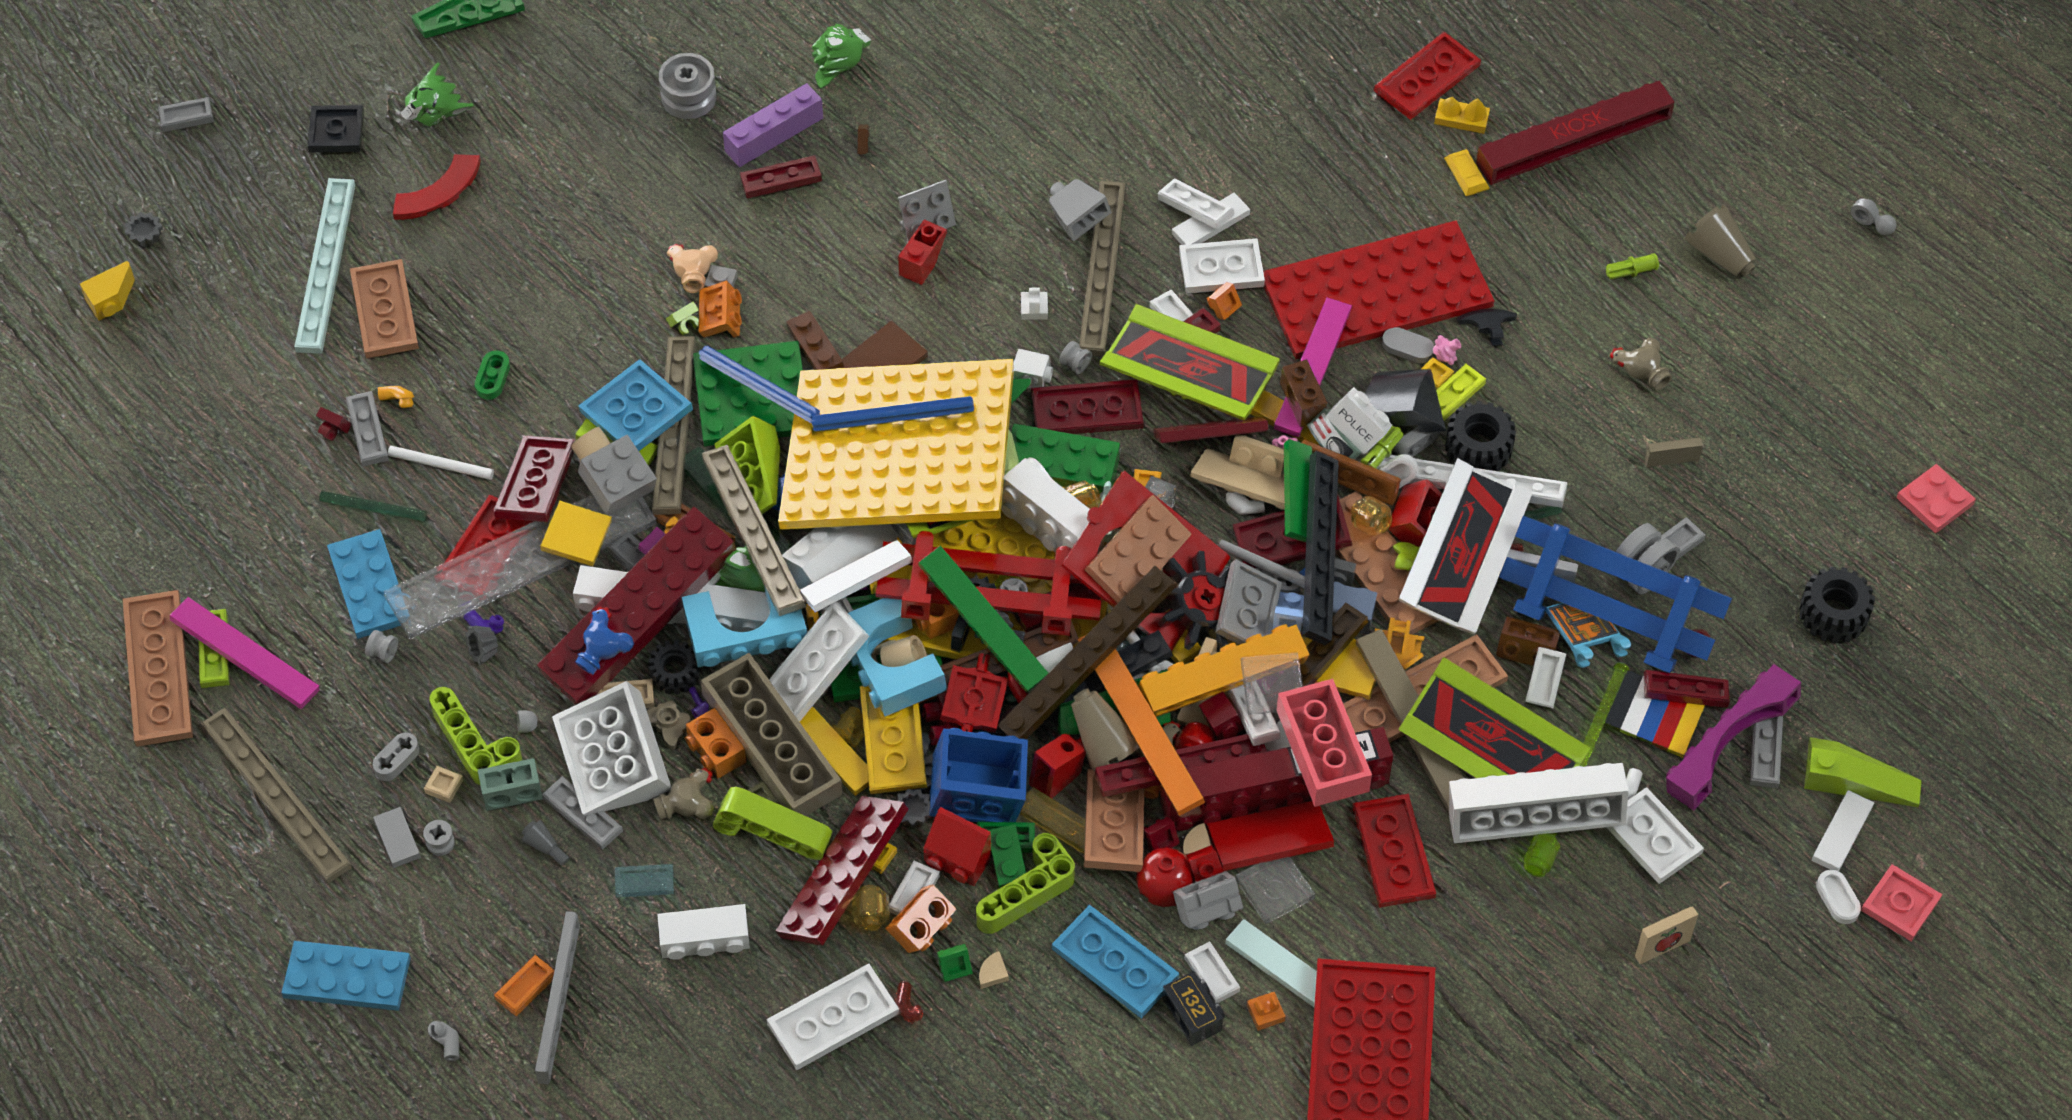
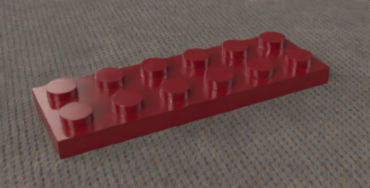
[775,796,909,946]

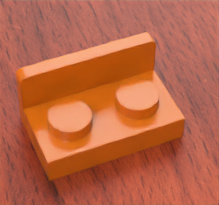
[699,280,742,338]

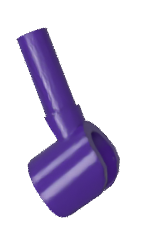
[689,687,709,719]

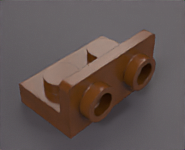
[1496,616,1560,666]

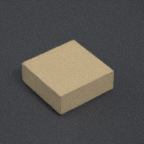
[424,766,463,803]

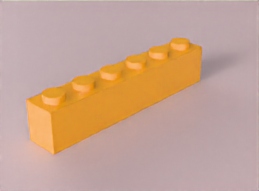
[1138,624,1309,717]

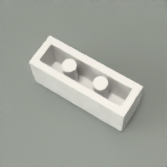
[658,904,750,959]

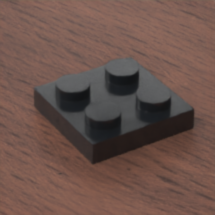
[308,105,364,153]

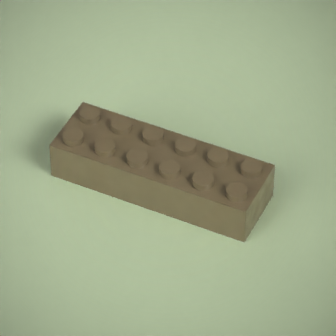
[701,653,842,816]

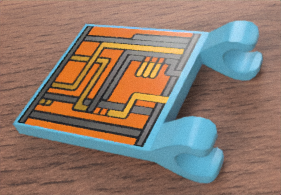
[1545,603,1631,668]

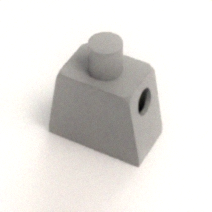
[1049,179,1112,242]

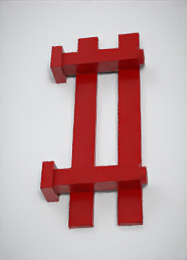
[875,531,1102,636]

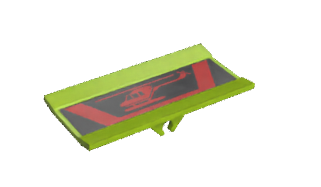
[1100,304,1280,420]
[1398,657,1590,778]

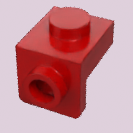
[1186,845,1223,882]

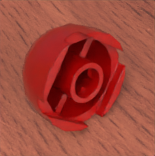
[1136,847,1194,907]

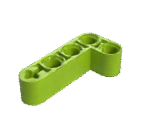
[429,687,523,786]
[713,787,832,860]
[976,833,1075,934]

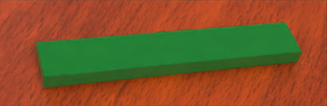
[918,545,1049,693]

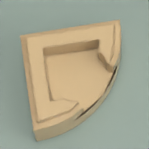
[1183,823,1211,855]
[979,951,1009,989]

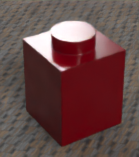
[1198,691,1245,740]

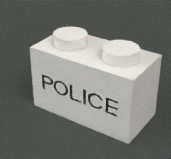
[1326,387,1392,455]

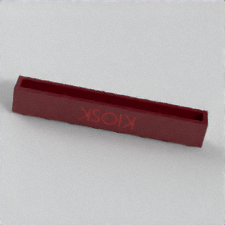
[1476,80,1675,185]

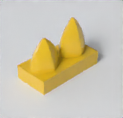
[1434,97,1490,134]

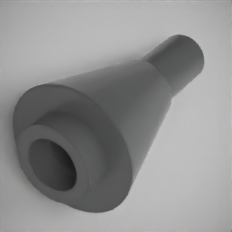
[522,820,570,866]

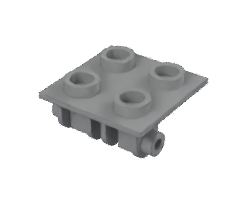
[898,180,956,241]

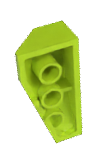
[715,416,780,514]
[1804,737,1921,807]

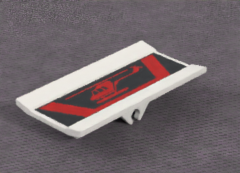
[1398,458,1533,634]

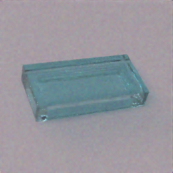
[615,864,674,898]

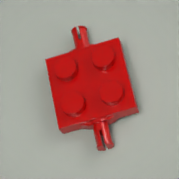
[940,653,1008,733]

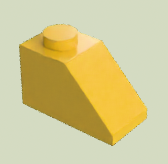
[80,261,135,321]

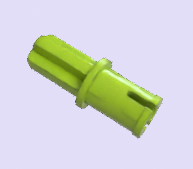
[1606,253,1659,280]
[1360,426,1403,468]

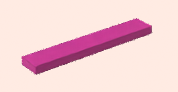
[1274,297,1352,437]
[170,597,319,709]

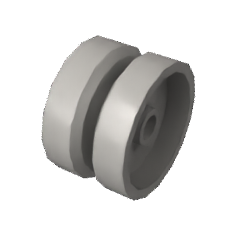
[658,53,717,119]
[1616,523,1680,594]

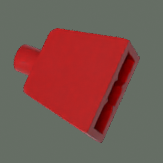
[1028,734,1086,802]

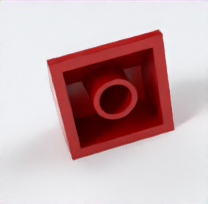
[1387,479,1442,547]
[924,807,991,886]

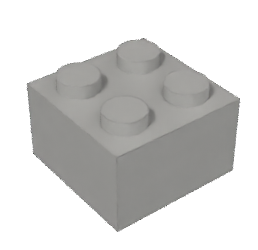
[578,434,657,515]

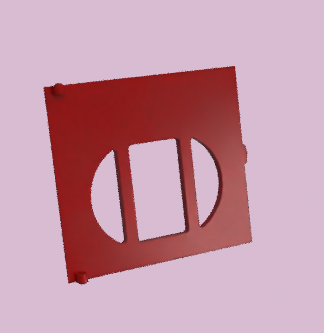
[1061,471,1230,651]

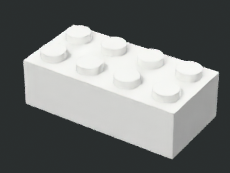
[1001,458,1105,555]

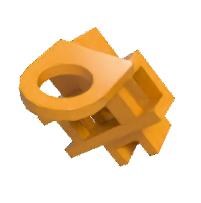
[1375,617,1424,670]

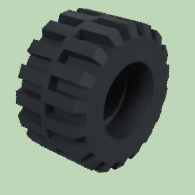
[1445,401,1516,471]
[1799,567,1875,643]

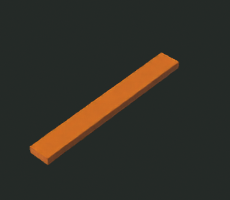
[1078,635,1205,816]

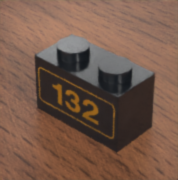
[1162,971,1225,1046]

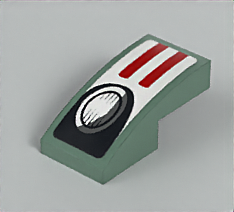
[1307,408,1361,459]

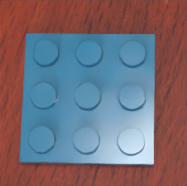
[578,359,693,451]

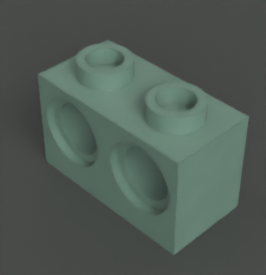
[478,758,543,811]

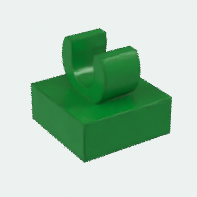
[937,944,973,982]

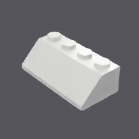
[782,524,897,589]

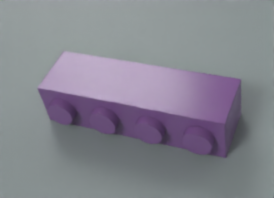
[723,83,823,167]

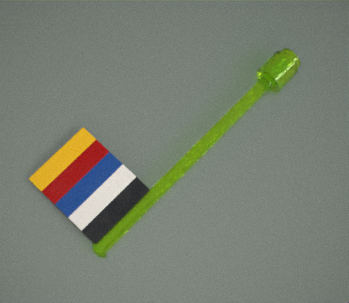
[1524,662,1705,877]

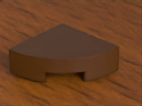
[857,124,870,154]

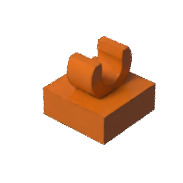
[1206,282,1242,320]
[1247,992,1286,1031]

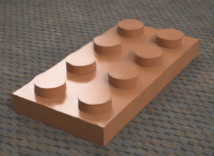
[350,259,419,359]
[1085,495,1191,603]
[1084,769,1144,872]

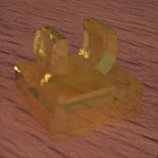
[832,706,864,748]

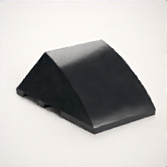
[1364,369,1446,432]

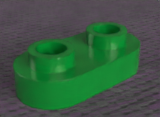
[475,350,510,400]

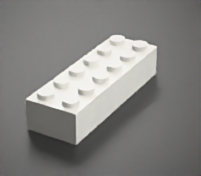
[1449,763,1628,843]

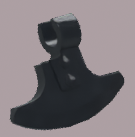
[1457,309,1517,346]

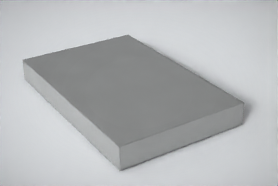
[1215,559,1282,645]

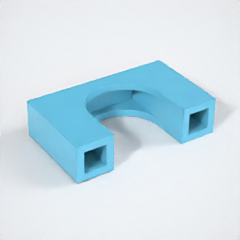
[682,586,807,667]
[848,598,947,716]

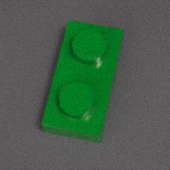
[988,824,1026,888]

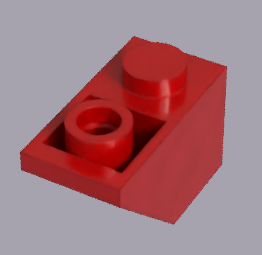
[898,219,947,285]

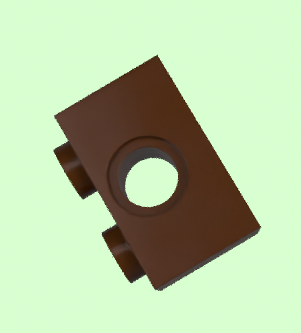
[1280,359,1327,427]

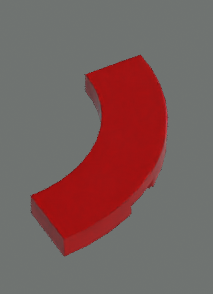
[393,154,481,220]

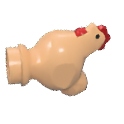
[667,244,718,293]

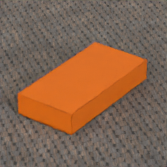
[494,955,555,1017]

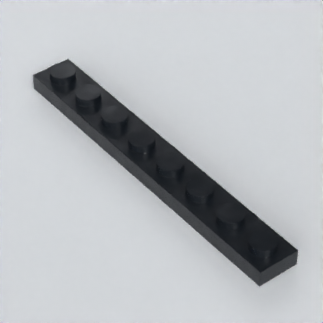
[1302,450,1339,645]
[972,630,1173,737]

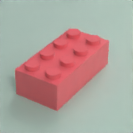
[1276,679,1372,807]

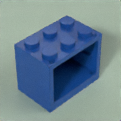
[929,728,1028,822]

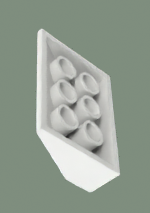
[552,681,672,816]

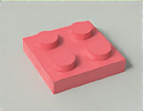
[1897,464,1976,534]
[1861,864,1943,942]

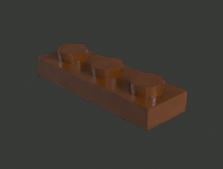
[786,311,844,370]

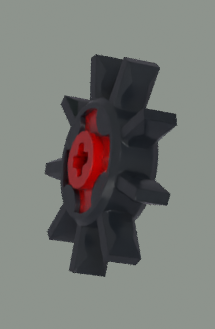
[1158,551,1231,652]

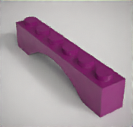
[1666,664,1801,811]

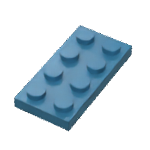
[327,529,411,639]
[1052,905,1179,1019]
[282,941,411,1011]

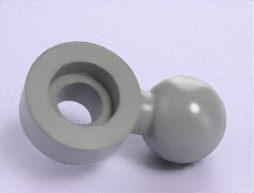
[1851,199,1897,235]

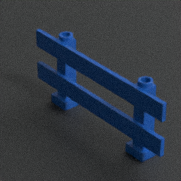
[1499,515,1732,673]

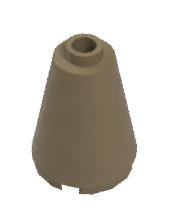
[1685,204,1756,277]
[1071,689,1139,771]

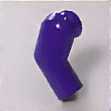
[463,609,504,635]

